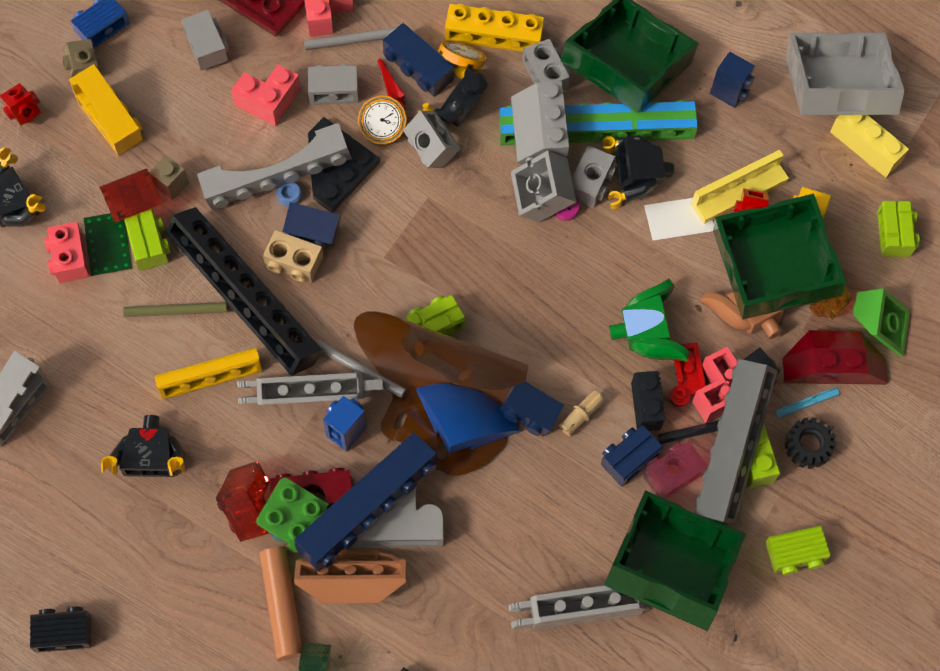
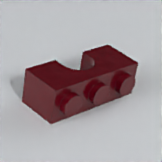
[269,468,352,509]

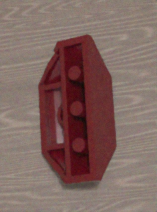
[782,330,888,385]

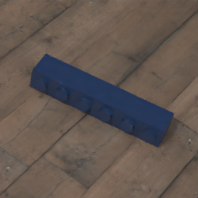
[294,432,437,572]

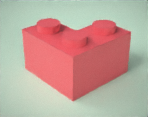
[304,0,354,37]
[231,64,301,126]
[692,346,737,423]

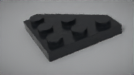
[308,117,380,213]

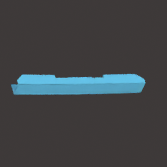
[776,387,841,419]

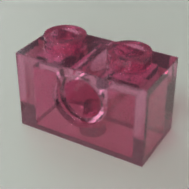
[643,441,708,499]

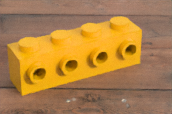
[445,4,544,52]

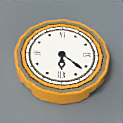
[438,40,486,69]
[358,95,407,145]

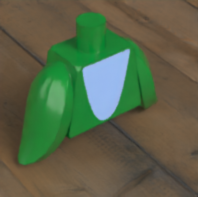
[609,278,690,362]

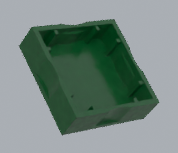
[560,0,699,113]
[713,193,846,320]
[604,490,745,631]

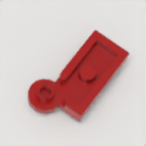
[669,342,705,407]

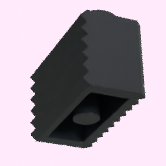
[631,371,666,431]
[30,606,91,653]

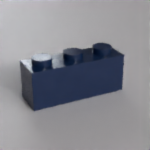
[383,23,455,97]

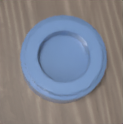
[276,182,302,207]

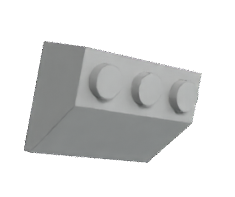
[511,81,569,164]

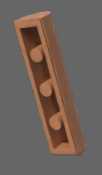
[259,547,305,661]

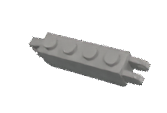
[237,372,384,405]
[508,586,649,630]

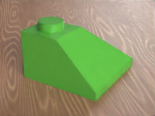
[853,288,910,357]

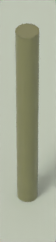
[123,302,227,317]

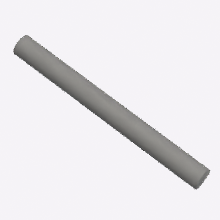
[304,27,397,50]
[317,340,407,398]

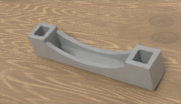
[197,123,352,209]

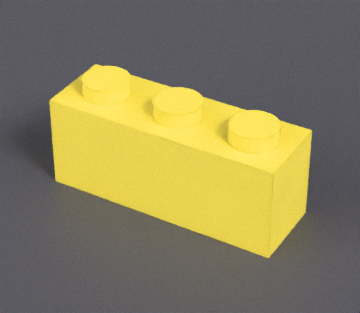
[830,115,909,178]

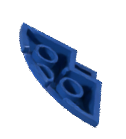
[416,384,519,454]

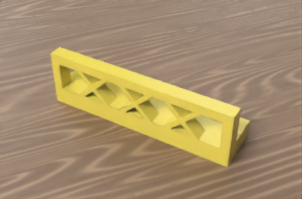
[691,150,789,224]

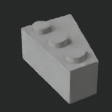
[0,350,51,447]

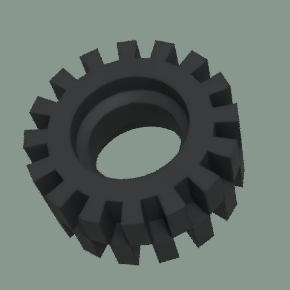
[784,417,836,469]

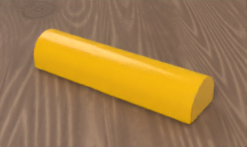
[154,347,263,399]

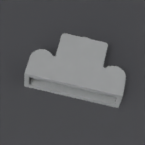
[352,487,443,547]

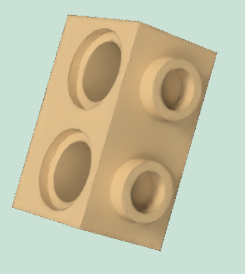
[263,230,323,283]

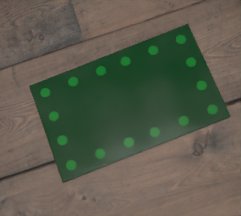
[83,211,132,276]

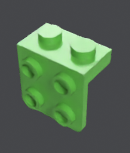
[256,478,329,553]

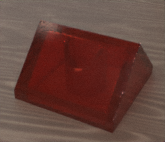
[100,168,162,223]

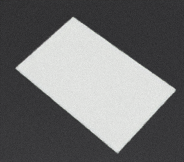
[644,198,714,240]

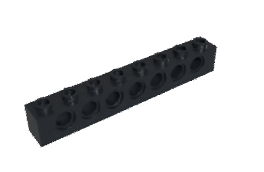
[166,207,322,376]

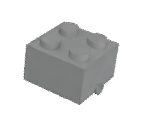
[511,150,576,222]

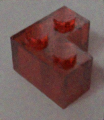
[216,461,270,542]

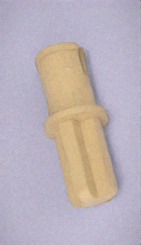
[558,391,604,437]

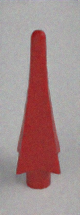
[377,58,406,110]

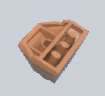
[294,550,406,604]

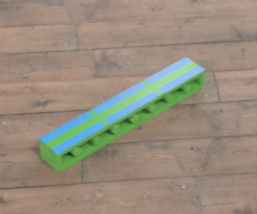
[499,100,697,145]

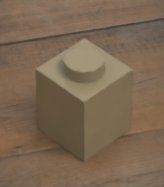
[149,155,189,200]

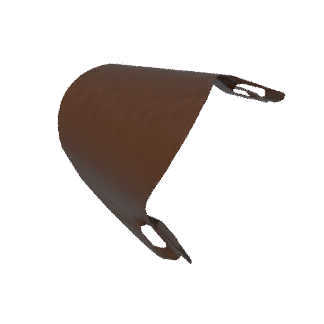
[354,311,528,475]

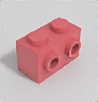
[44,222,90,283]

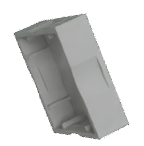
[785,32,905,115]

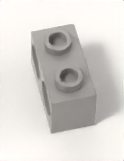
[522,39,571,91]

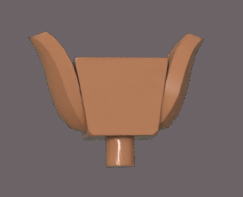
[699,292,784,339]

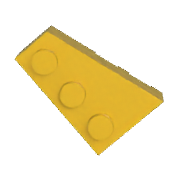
[69,64,143,156]

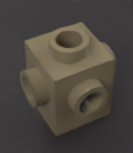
[62,39,100,78]

